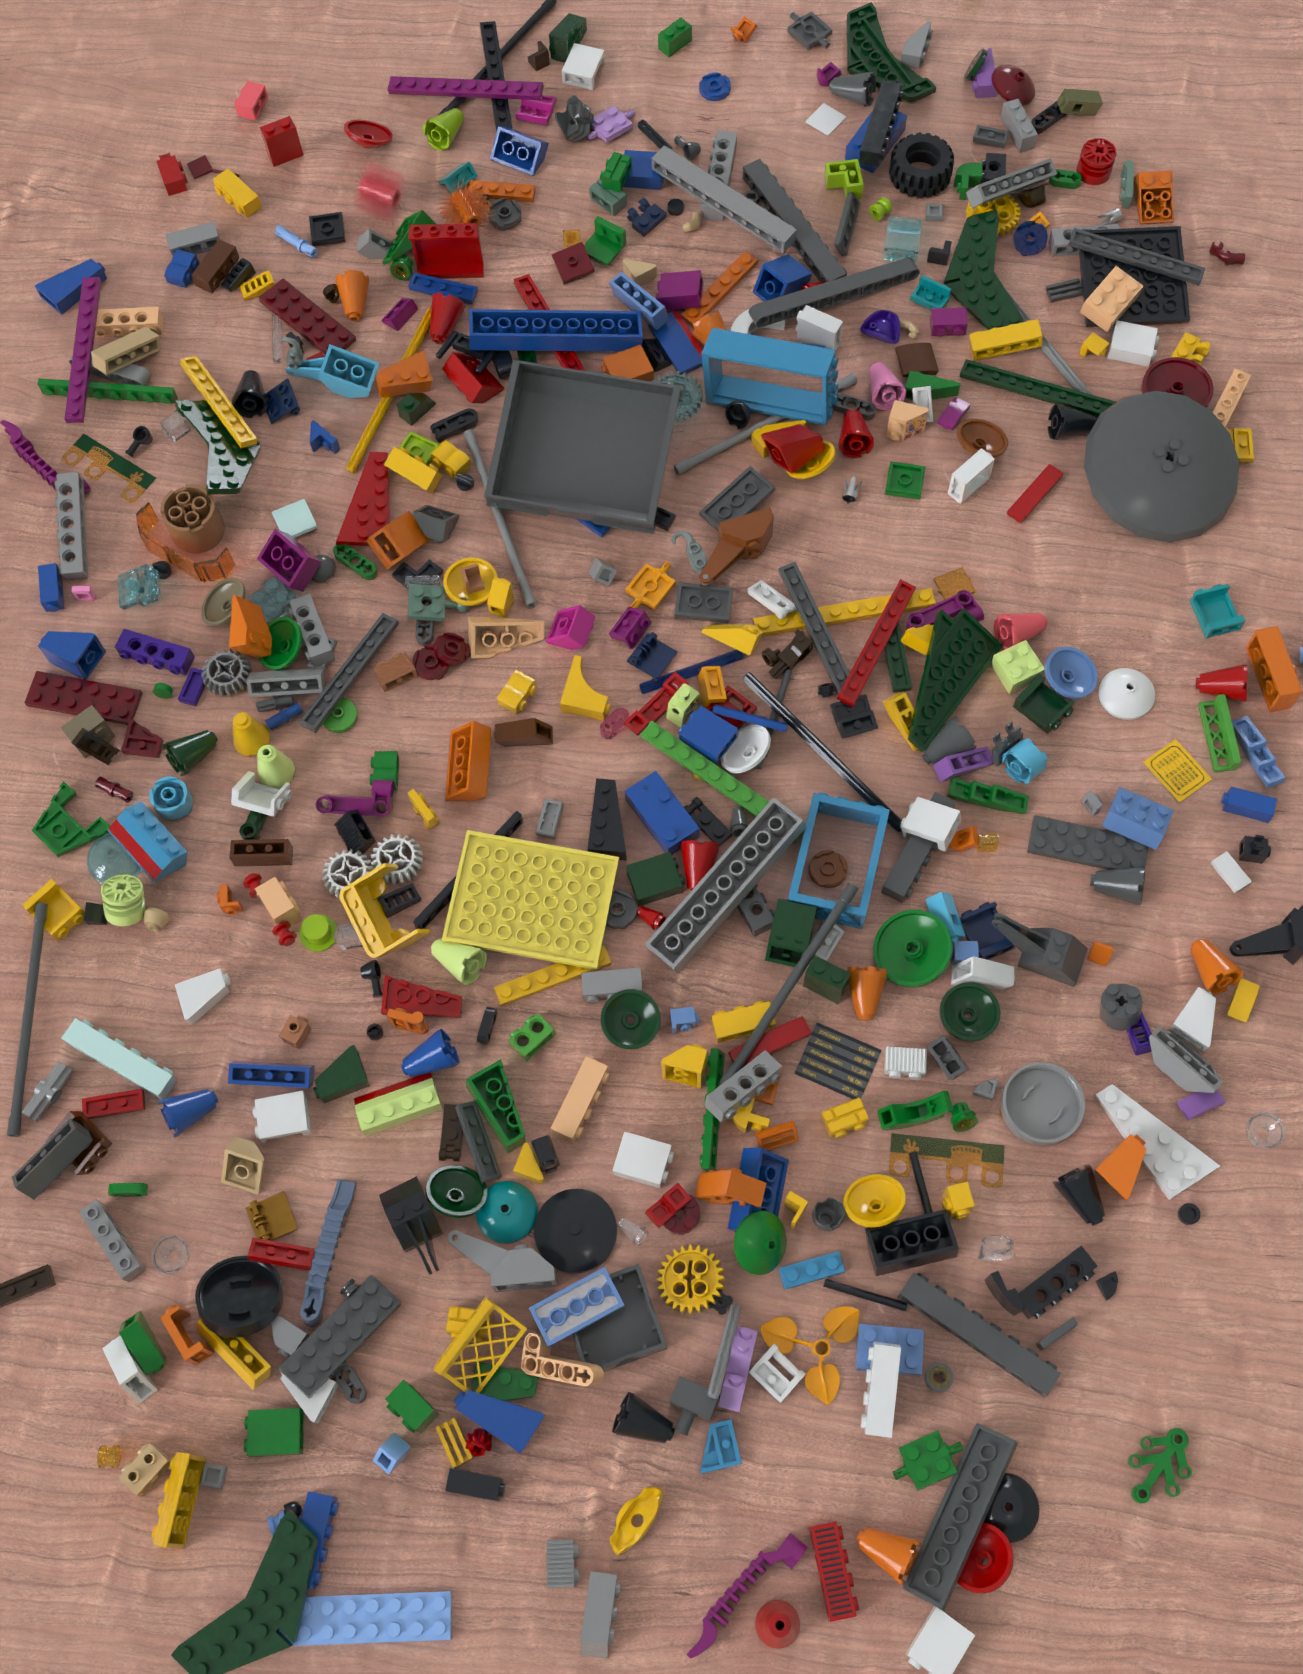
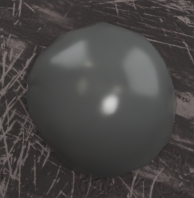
[311,554,336,583]
[812,1197,845,1231]

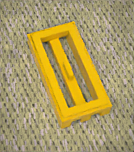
[435,1417,473,1468]

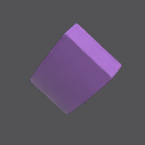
[1177,1089,1226,1120]

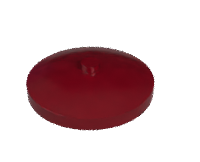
[1141,357,1214,408]

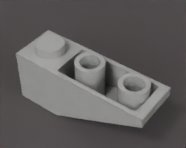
[901,21,933,69]

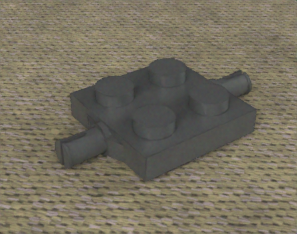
[787,11,832,50]

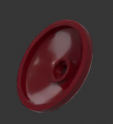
[992,64,1035,106]

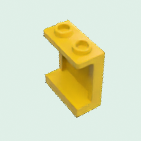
[22,879,84,941]

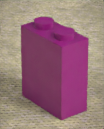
[656,270,704,310]

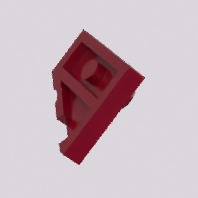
[121,719,164,758]

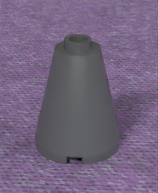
[830,72,876,107]
[922,717,977,765]
[1090,866,1145,905]

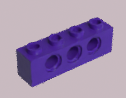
[115,629,195,675]

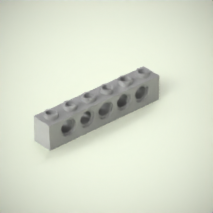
[701,130,737,221]
[966,158,1057,208]
[55,472,88,580]

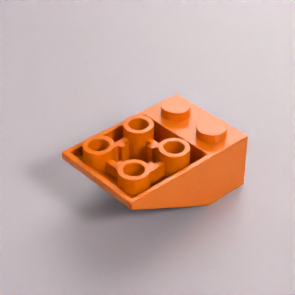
[1134,170,1174,224]
[366,511,430,570]

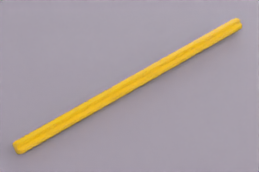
[346,307,431,473]

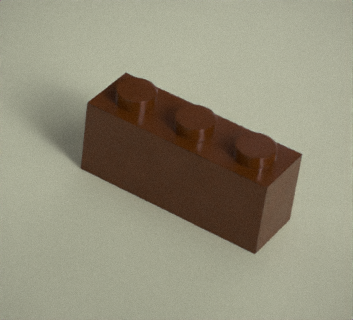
[191,239,240,293]
[230,839,293,866]

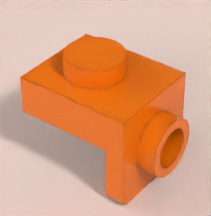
[730,16,757,43]
[948,826,979,852]
[217,884,243,915]

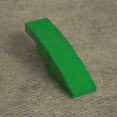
[947,777,1029,814]

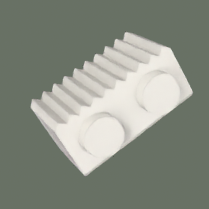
[884,1046,927,1080]

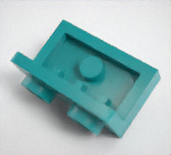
[910,275,951,310]

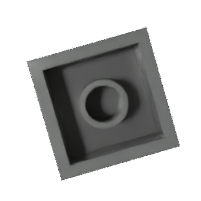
[669,1376,720,1436]

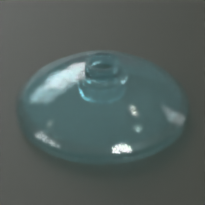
[87,833,141,884]

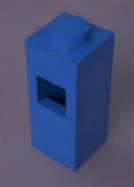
[38,563,64,612]
[1221,786,1277,823]

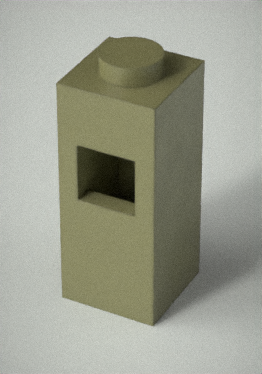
[1057,88,1103,116]

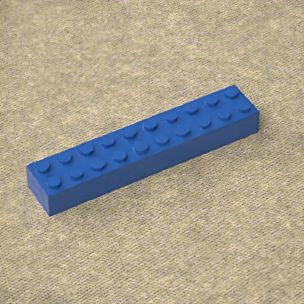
[469,309,643,351]

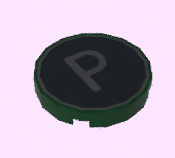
[964,48,988,81]

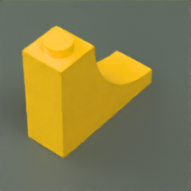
[560,655,611,721]

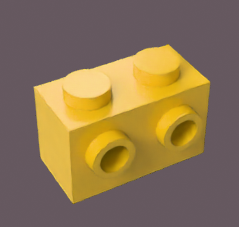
[942,1182,975,1220]

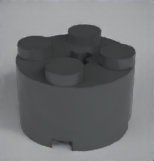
[1100,984,1143,1031]

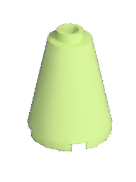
[257,745,295,789]
[431,938,487,985]

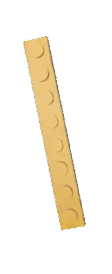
[180,356,257,448]

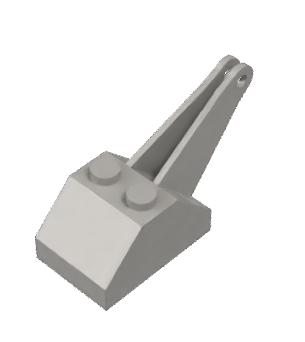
[448,1230,558,1292]

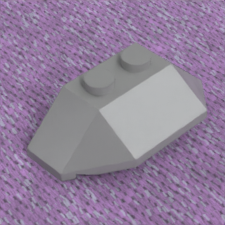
[1149,1026,1223,1093]

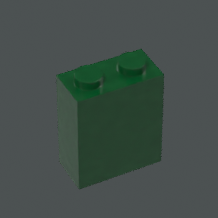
[626,852,685,906]
[803,955,851,1004]

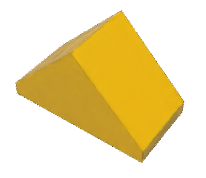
[513,1142,546,1184]

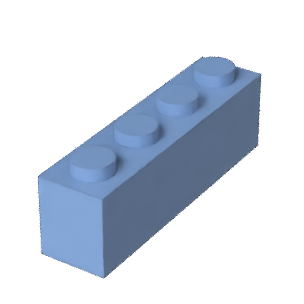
[609,271,669,330]

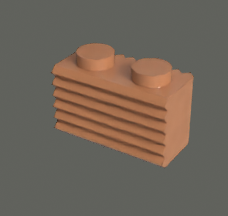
[373,652,417,692]

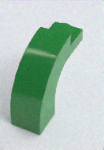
[877,1091,954,1130]

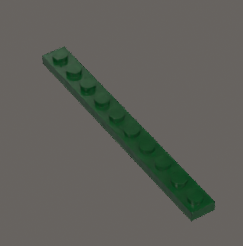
[960,359,1116,417]

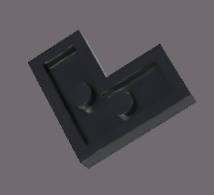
[392,559,443,589]

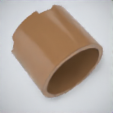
[160,484,225,553]

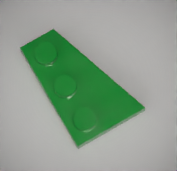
[470,1362,539,1401]

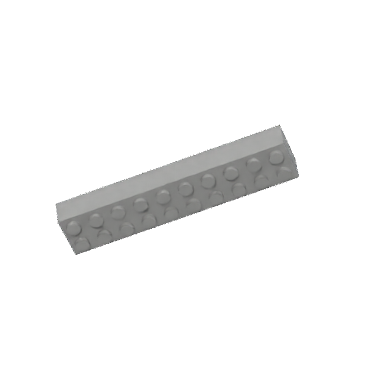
[645,797,806,974]

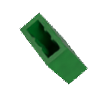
[244,1408,304,1457]

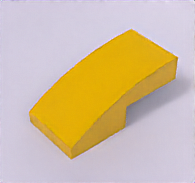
[1226,978,1260,1023]

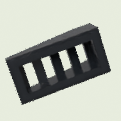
[221,258,256,292]
[378,883,421,918]

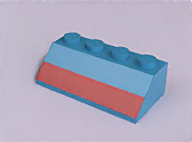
[108,801,188,882]

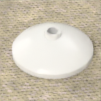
[1098,668,1155,720]
[721,725,771,773]

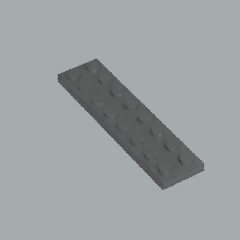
[903,1423,1018,1611]

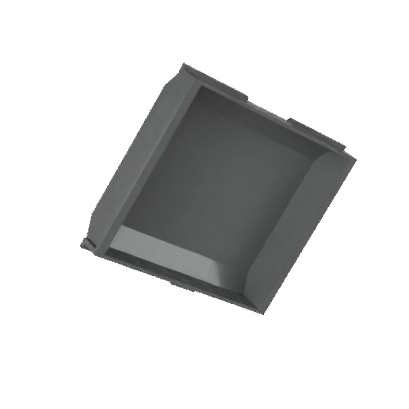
[484,360,683,534]

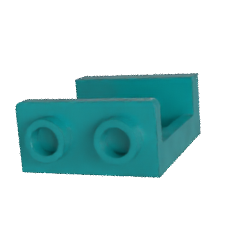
[1190,584,1245,639]

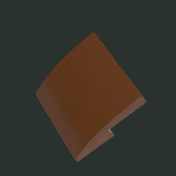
[895,343,939,377]

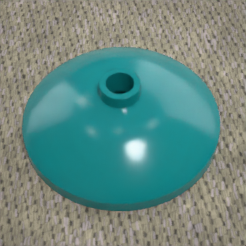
[476,1181,538,1243]

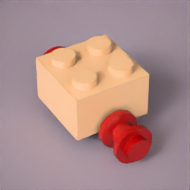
[243,873,302,946]

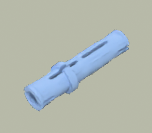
[275,225,318,258]

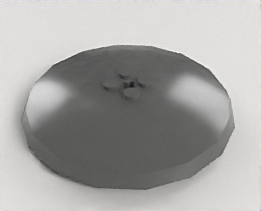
[1084,391,1239,542]

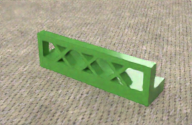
[1198,694,1242,772]

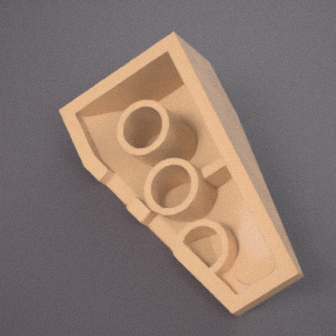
[468,617,544,658]

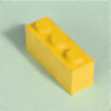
[213,168,262,218]
[384,446,443,494]
[711,1001,776,1044]

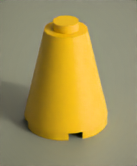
[233,712,270,757]

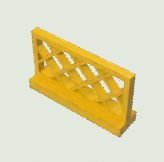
[433,1296,527,1393]

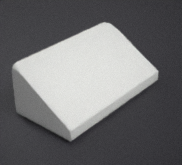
[810,920,845,961]

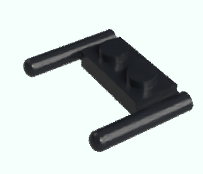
[436,331,498,375]

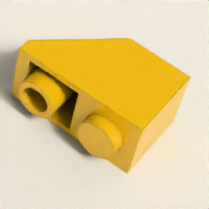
[487,577,514,618]
[901,624,934,655]

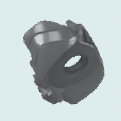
[555,95,594,142]

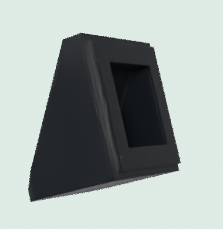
[84,902,107,925]

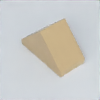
[623,259,657,286]

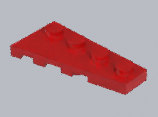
[381,975,463,1018]

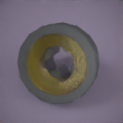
[925,1363,954,1392]

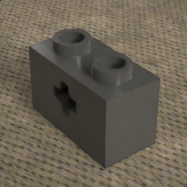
[927,1035,969,1080]

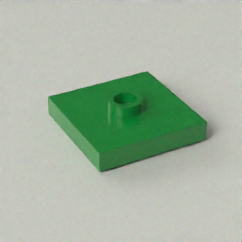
[885,461,925,500]

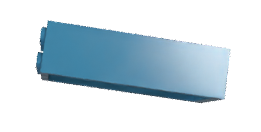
[701,328,838,425]

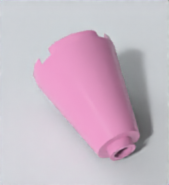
[869,362,906,410]

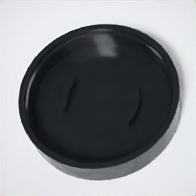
[195,1256,283,1337]

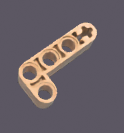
[521,1332,604,1386]

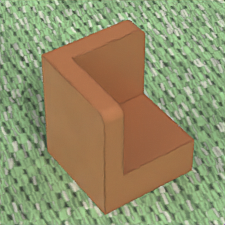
[460,563,485,594]

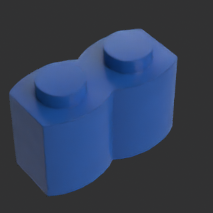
[164,249,200,288]

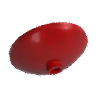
[344,119,393,148]
[957,1523,1014,1594]

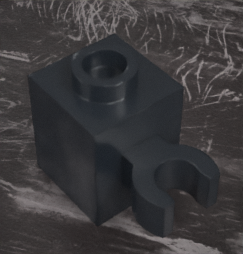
[1239,835,1271,864]

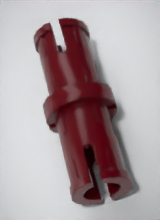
[95,776,134,803]

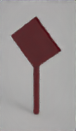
[187,155,240,179]

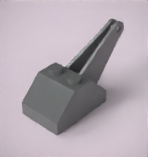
[991,913,1088,987]

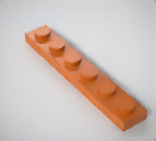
[681,251,758,327]

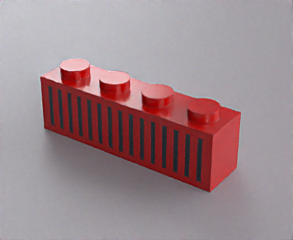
[809,1522,859,1622]

